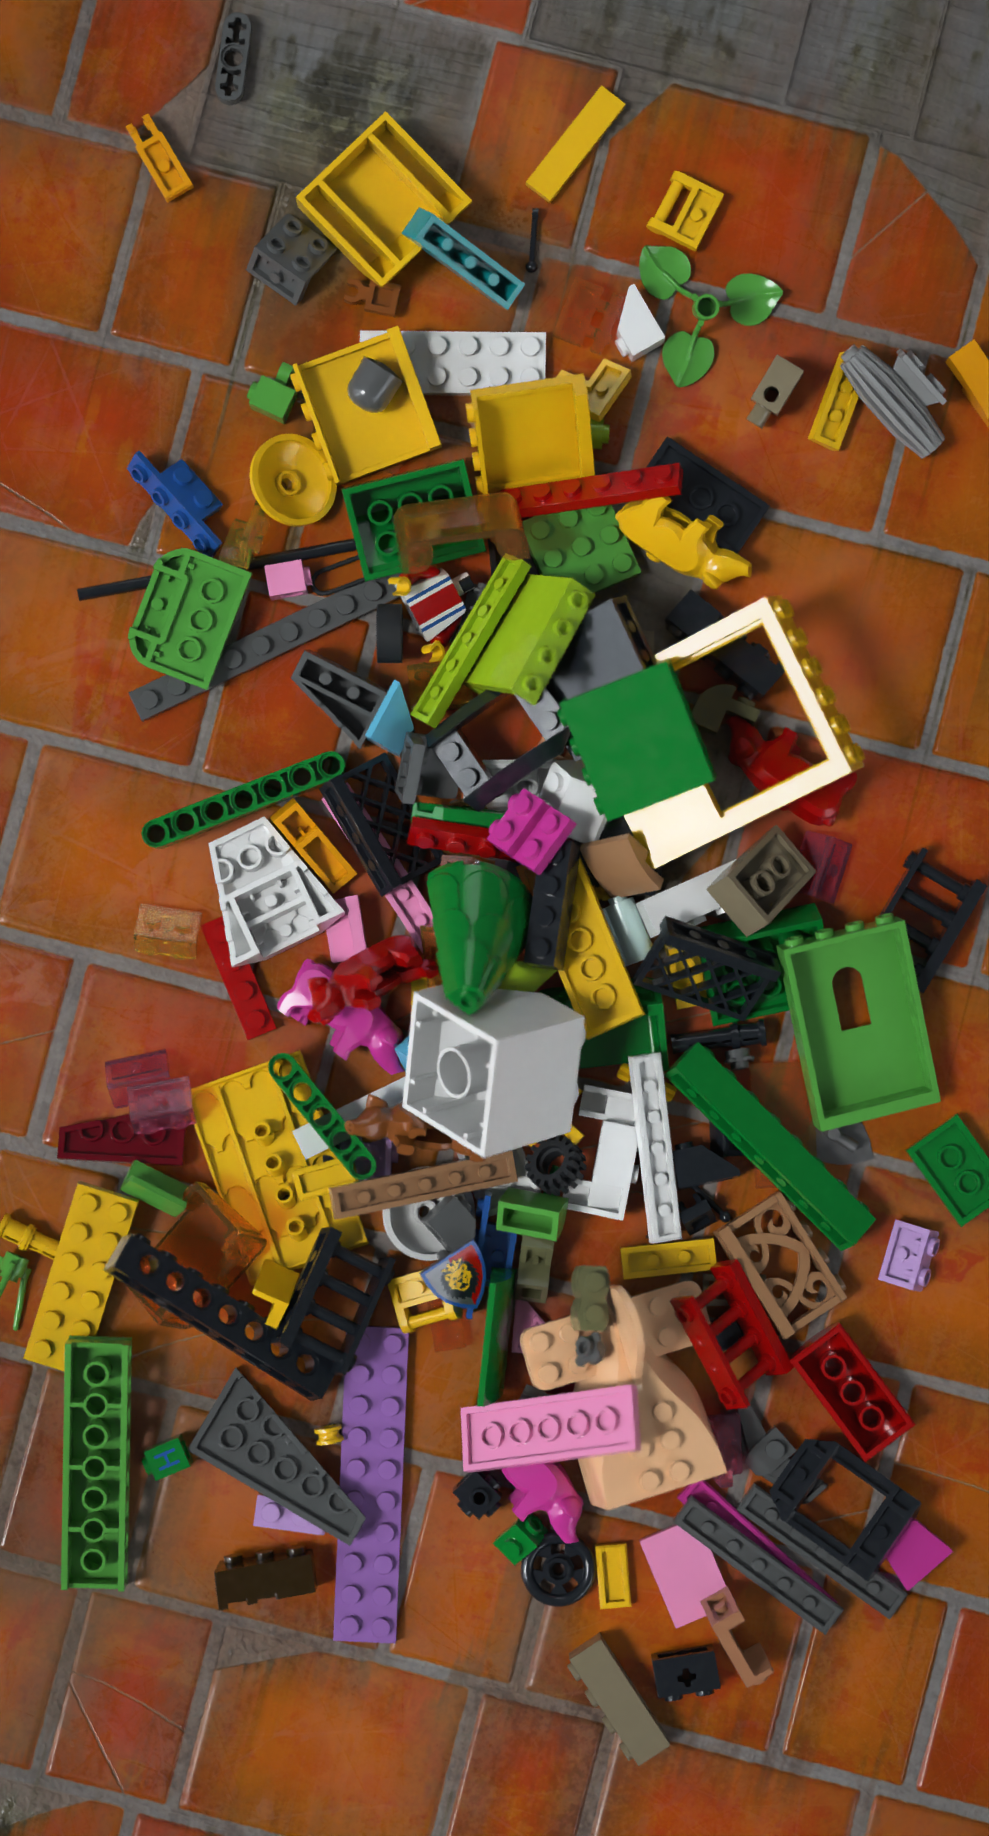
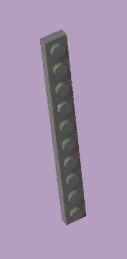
[129,572,403,722]

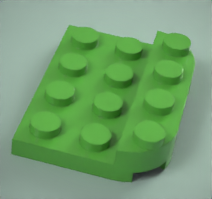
[128,548,252,691]

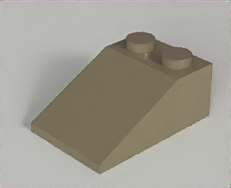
[706,824,816,937]

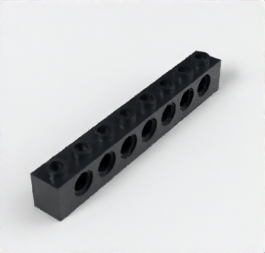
[103,1233,334,1401]

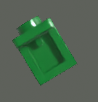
[493,1513,548,1565]

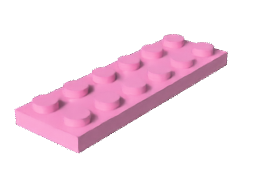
[461,1384,641,1473]

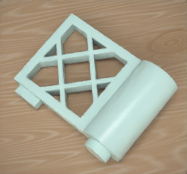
[602,896,653,966]

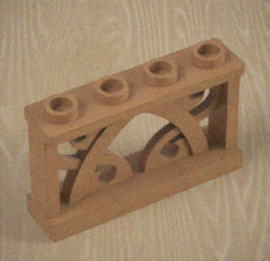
[713,1192,847,1339]

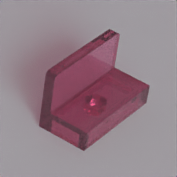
[798,831,853,904]
[105,1049,175,1109]

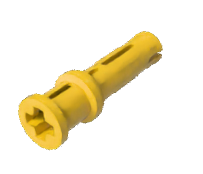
[0,1212,59,1260]

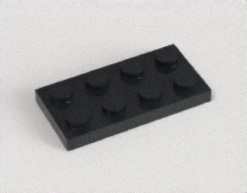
[646,437,770,554]

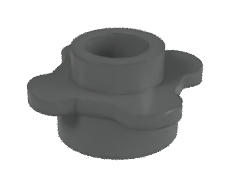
[723,1048,755,1071]
[575,1332,605,1367]

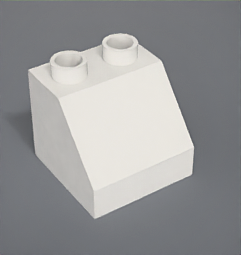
[402,985,586,1158]

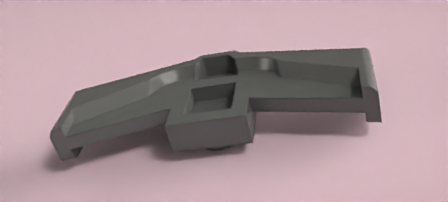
[720,1394,828,1505]

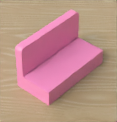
[326,895,367,963]

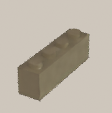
[567,1633,670,1766]

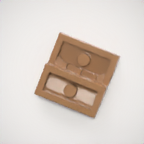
[580,833,664,898]

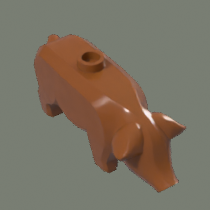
[345,1094,487,1162]

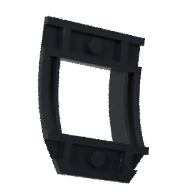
[426,683,572,812]
[769,1439,922,1582]

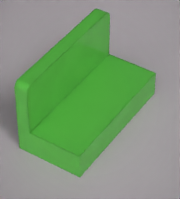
[120,1159,191,1218]

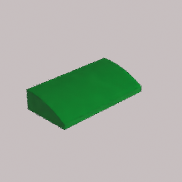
[477,1267,517,1407]

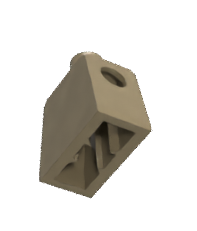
[747,354,804,429]

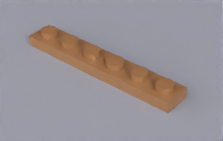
[328,1150,518,1220]

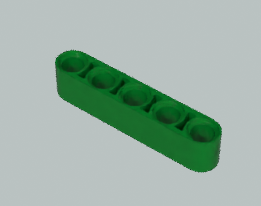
[268,1053,376,1181]

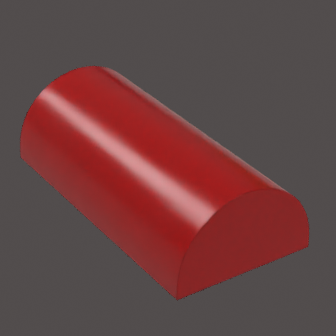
[789,1322,916,1462]

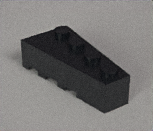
[665,589,785,702]

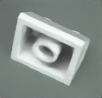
[539,760,607,843]

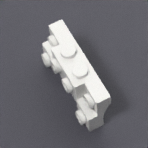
[563,1084,639,1221]

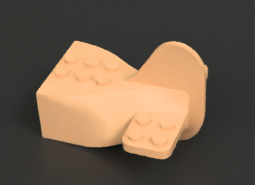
[520,1281,727,1510]

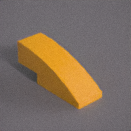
[945,339,989,428]
[270,798,357,894]

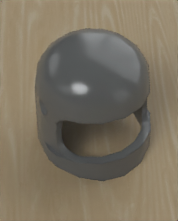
[347,356,403,413]

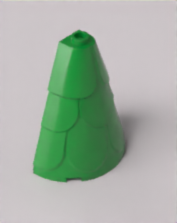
[427,861,533,1016]

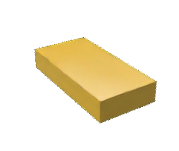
[291,1158,360,1201]
[595,1542,631,1609]

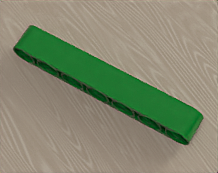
[141,751,346,849]

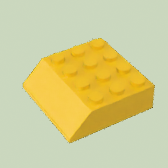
[296,111,472,288]

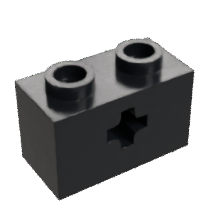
[651,1644,721,1701]

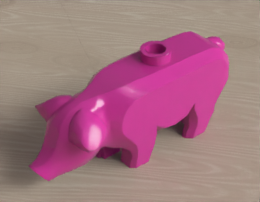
[277,959,404,1075]
[481,1462,584,1543]

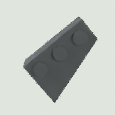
[291,649,388,749]

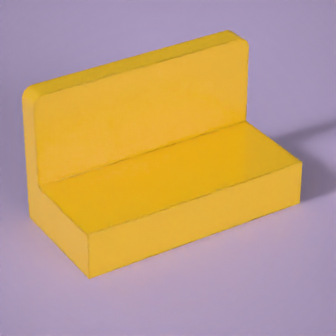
[252,1259,299,1329]

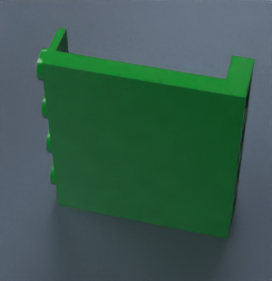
[557,657,717,822]

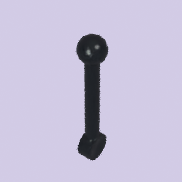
[525,208,539,273]
[691,1186,732,1223]

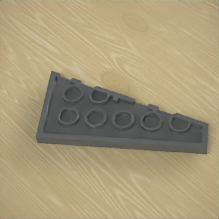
[188,1367,366,1546]

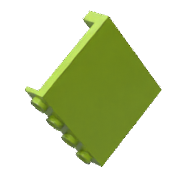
[462,574,595,706]

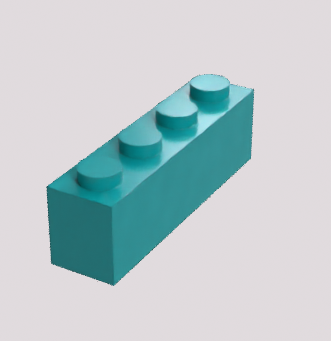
[401,207,525,310]

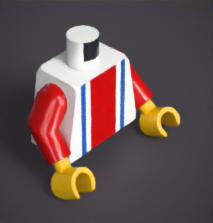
[388,564,475,663]

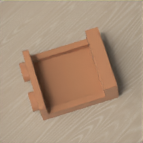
[700,1586,774,1688]

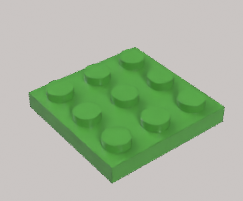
[518,505,642,594]

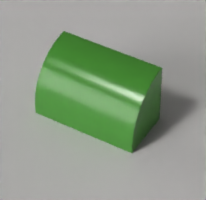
[496,1187,569,1241]

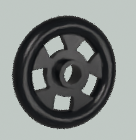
[521,1531,596,1607]

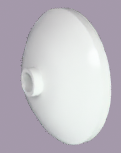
[382,1166,475,1261]

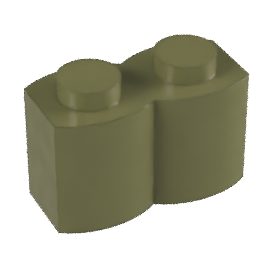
[570,1265,610,1331]

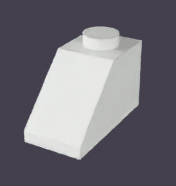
[615,284,665,362]

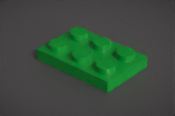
[905,1114,989,1227]

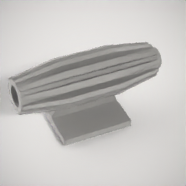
[840,344,947,458]

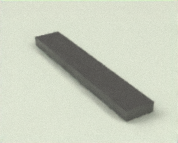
[736,1483,908,1620]
[673,1495,844,1635]

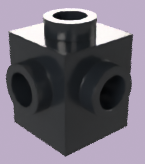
[453,1471,502,1520]

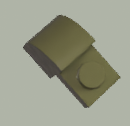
[691,684,760,735]
[515,1235,554,1303]

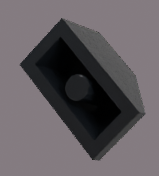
[672,1141,741,1191]

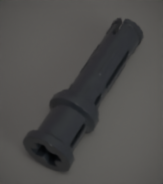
[671,1019,767,1054]

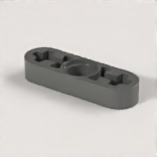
[215,12,252,105]

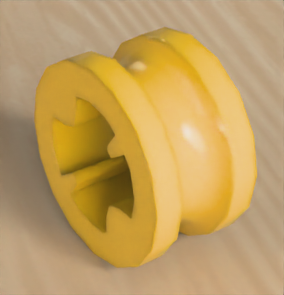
[314,1424,344,1446]

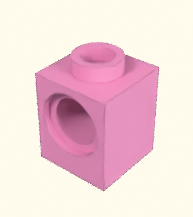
[264,559,312,600]

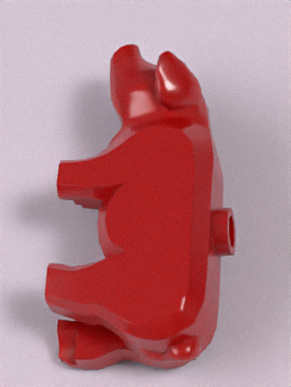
[726,716,857,827]
[307,935,439,1026]

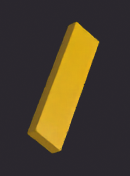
[526,85,626,203]

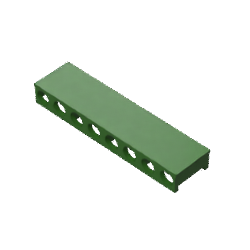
[61,1336,132,1592]

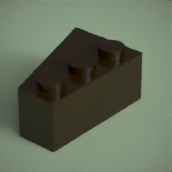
[214,1545,317,1611]

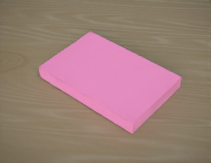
[639,1524,726,1629]

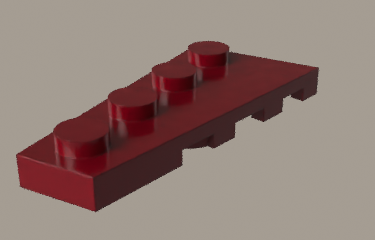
[57,1103,188,1167]

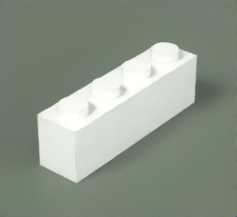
[636,859,736,938]

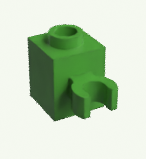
[247,362,298,425]

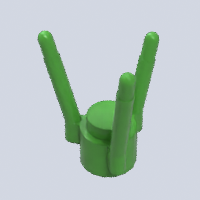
[0,1251,32,1331]

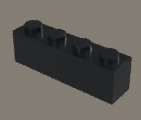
[523,840,581,971]

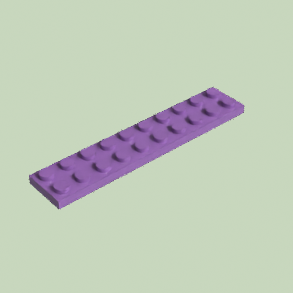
[333,1326,409,1643]

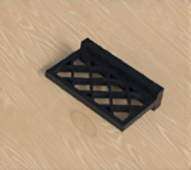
[319,753,447,897]
[632,916,781,1021]

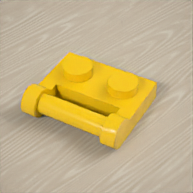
[646,171,724,252]
[388,1270,462,1334]

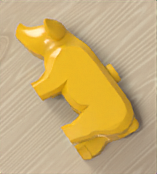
[615,496,752,590]

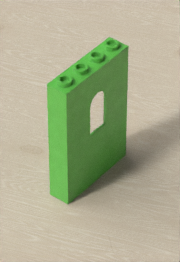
[776,913,941,1132]

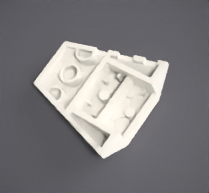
[208,816,345,968]

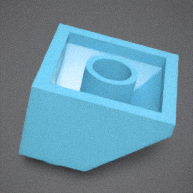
[365,680,415,758]

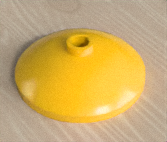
[249,434,337,527]

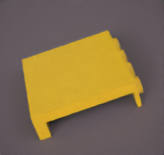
[290,326,442,486]
[466,373,595,507]

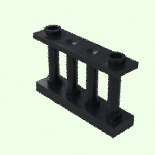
[879,847,987,994]
[270,1227,396,1375]

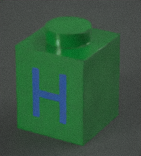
[142,1433,193,1481]

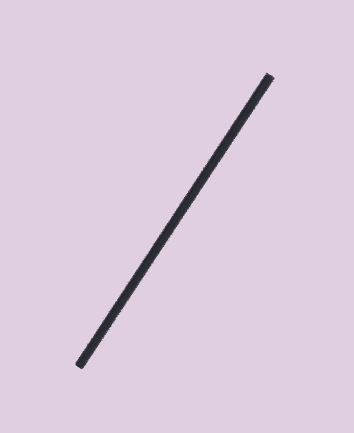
[77,512,534,601]

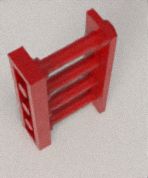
[670,1259,794,1410]

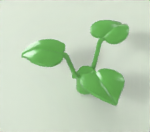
[639,245,783,387]

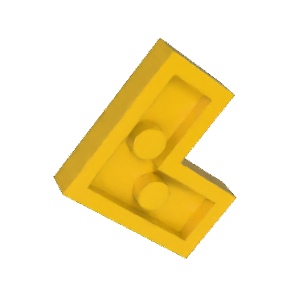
[557,358,632,423]

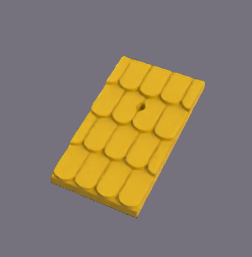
[183,1050,369,1286]

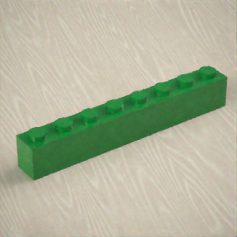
[664,1042,876,1251]

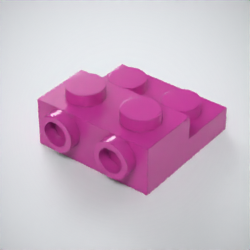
[487,788,577,876]

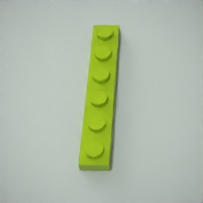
[410,553,531,729]

